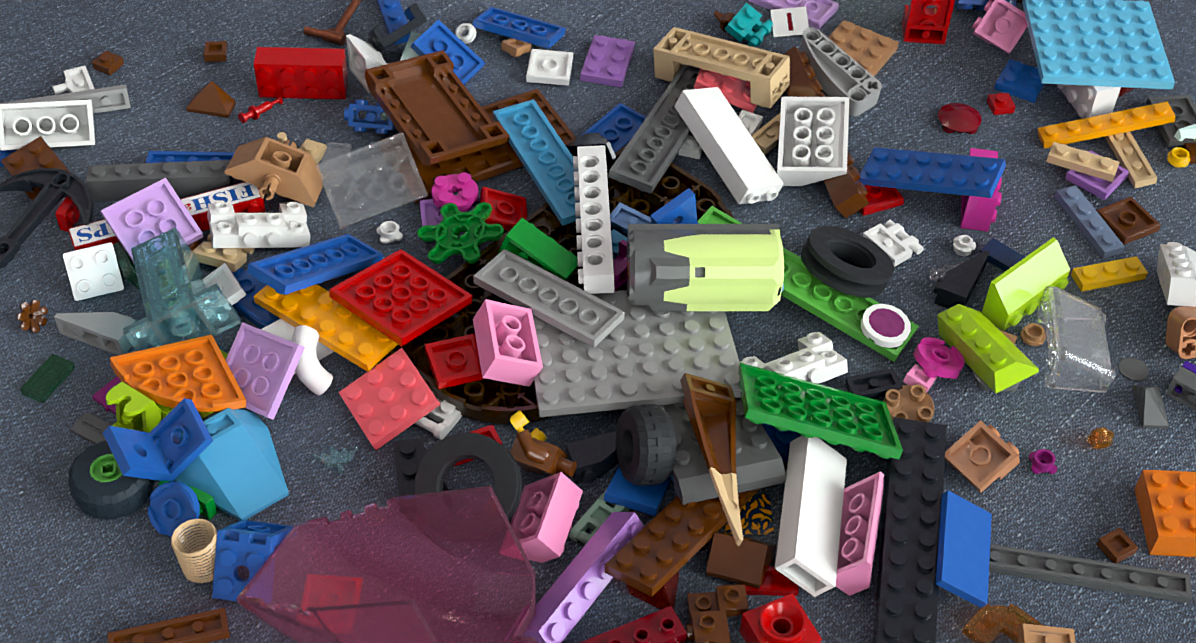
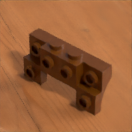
[685,584,748,643]

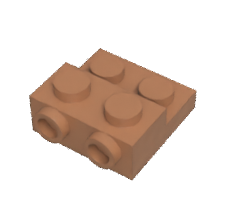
[945,420,1020,493]

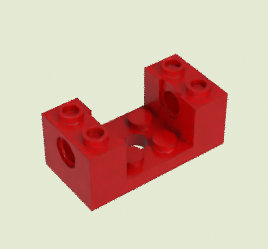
[902,0,955,44]

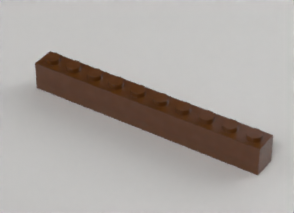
[783,46,869,218]

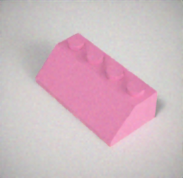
[836,472,884,596]

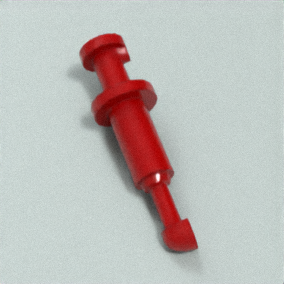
[238,97,283,124]

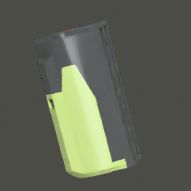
[626,224,784,311]

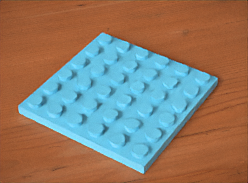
[1022,0,1175,89]

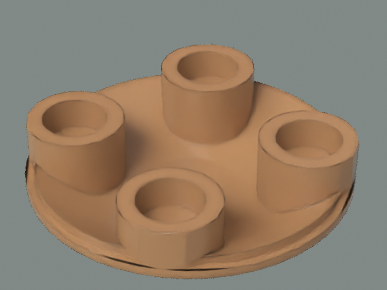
[883,384,934,423]

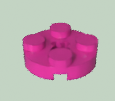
[432,173,479,212]
[913,337,965,379]

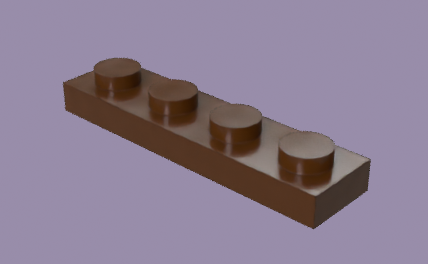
[107,607,230,643]

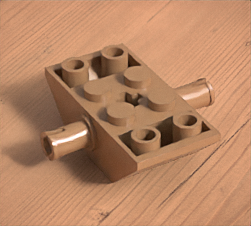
[225,137,325,208]

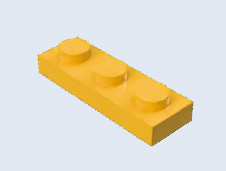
[1071,256,1148,292]

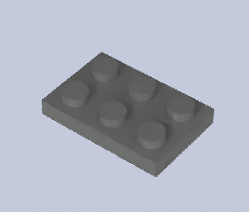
[1146,95,1196,147]

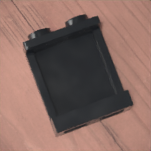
[368,3,427,52]

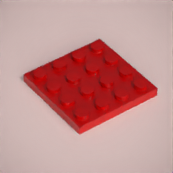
[329,249,473,346]

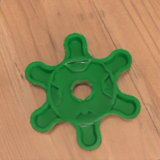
[417,202,504,264]

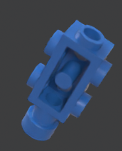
[344,99,395,134]

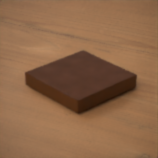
[1096,196,1161,245]

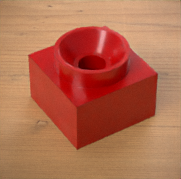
[739,593,822,643]

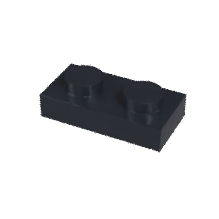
[845,368,903,399]

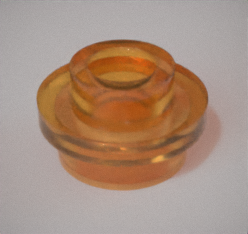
[1087,428,1114,449]

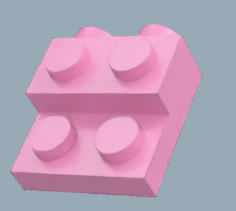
[972,0,1028,54]

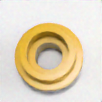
[1167,147,1190,168]

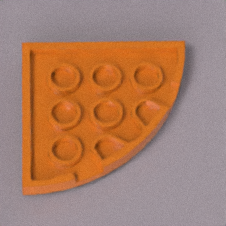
[110,334,246,412]

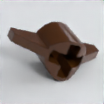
[714,11,735,32]

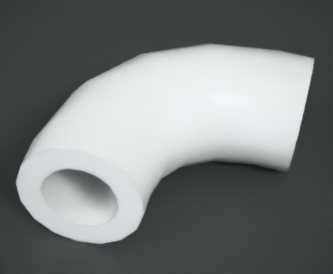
[292,325,333,395]

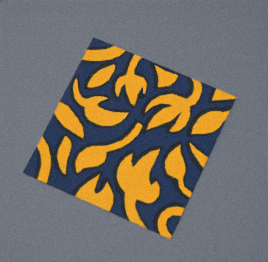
[725,494,775,535]

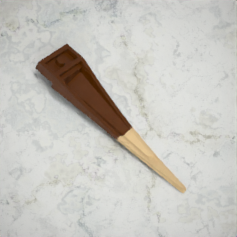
[680,373,743,546]

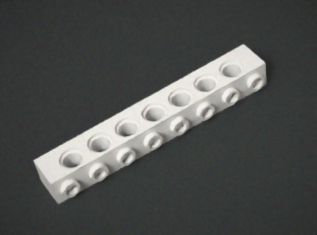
[573,145,614,294]

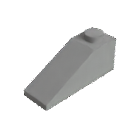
[54,312,140,355]

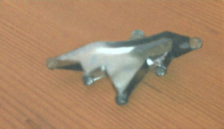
[313,446,359,473]

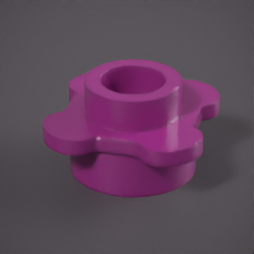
[1028,449,1057,474]

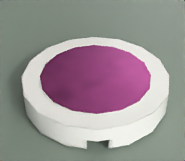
[861,304,911,348]

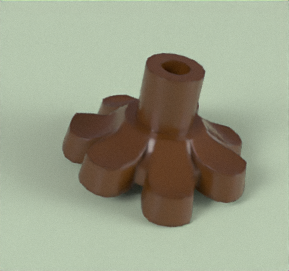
[16,300,48,333]

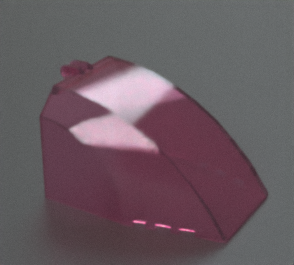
[236,486,538,643]

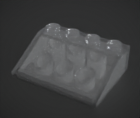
[316,132,428,229]

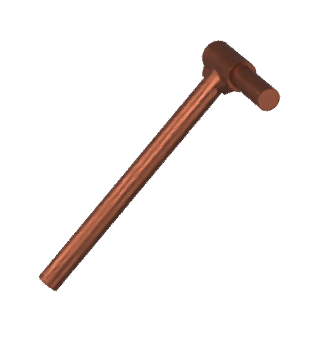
[304,0,361,45]

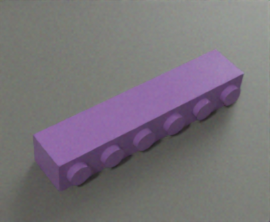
[516,512,644,643]

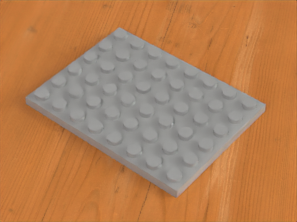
[533,290,741,417]

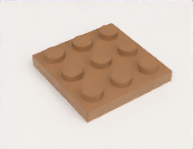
[828,20,899,77]

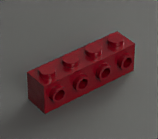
[580,606,687,643]

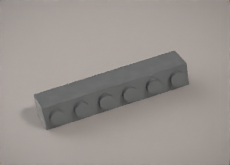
[86,160,234,202]

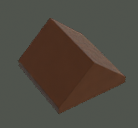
[706,532,776,588]

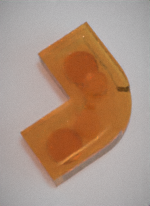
[962,603,1044,643]

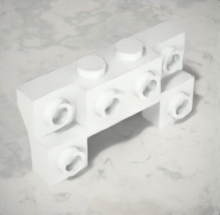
[207,202,310,248]
[740,332,848,384]

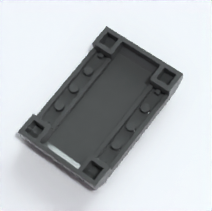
[658,397,786,505]

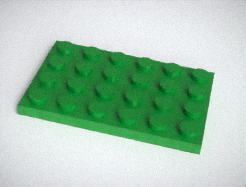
[738,363,903,459]

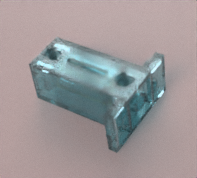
[123,227,241,351]

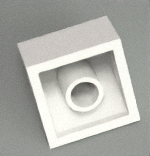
[346,34,389,93]

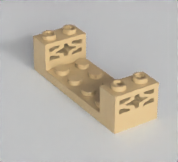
[653,27,790,108]

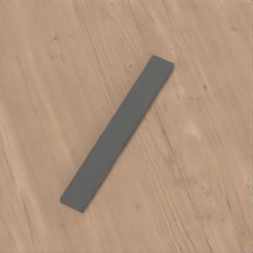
[989,544,1192,603]

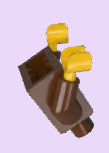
[510,410,577,477]

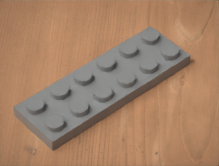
[473,249,625,348]

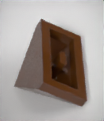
[186,81,236,118]

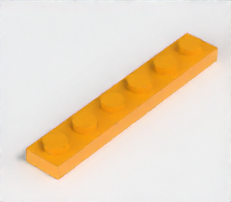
[1038,101,1175,149]

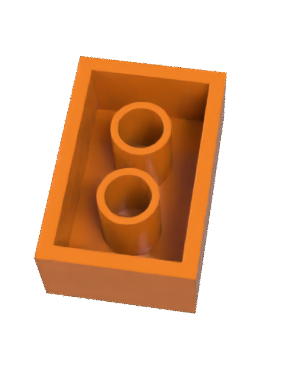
[1134,470,1196,557]

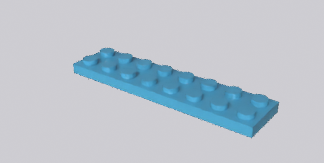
[493,99,581,226]

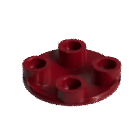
[938,103,982,134]

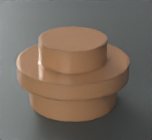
[1020,323,1046,346]

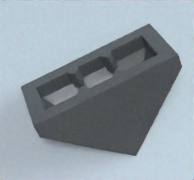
[1133,385,1169,429]

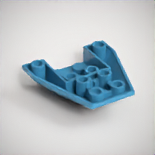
[174,408,289,521]

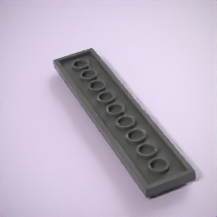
[608,65,700,194]

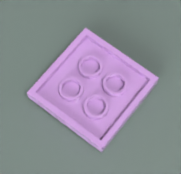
[101,178,203,271]
[226,322,305,420]

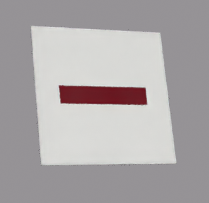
[770,7,809,37]

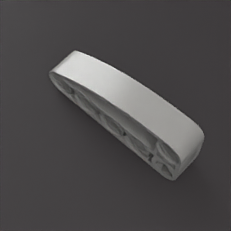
[799,28,882,116]

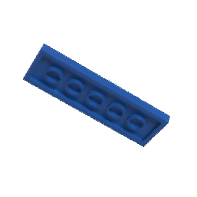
[859,147,1006,198]
[247,234,384,295]

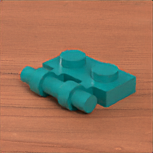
[724,3,773,47]

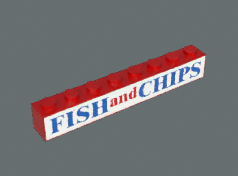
[68,182,266,255]

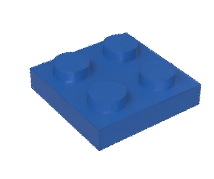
[994,59,1045,103]

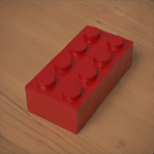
[253,47,349,100]

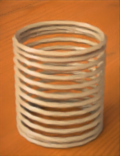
[171,518,217,583]

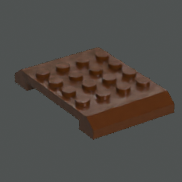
[365,50,510,165]

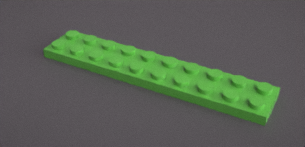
[697,206,919,362]

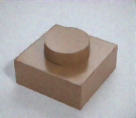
[501,38,531,57]

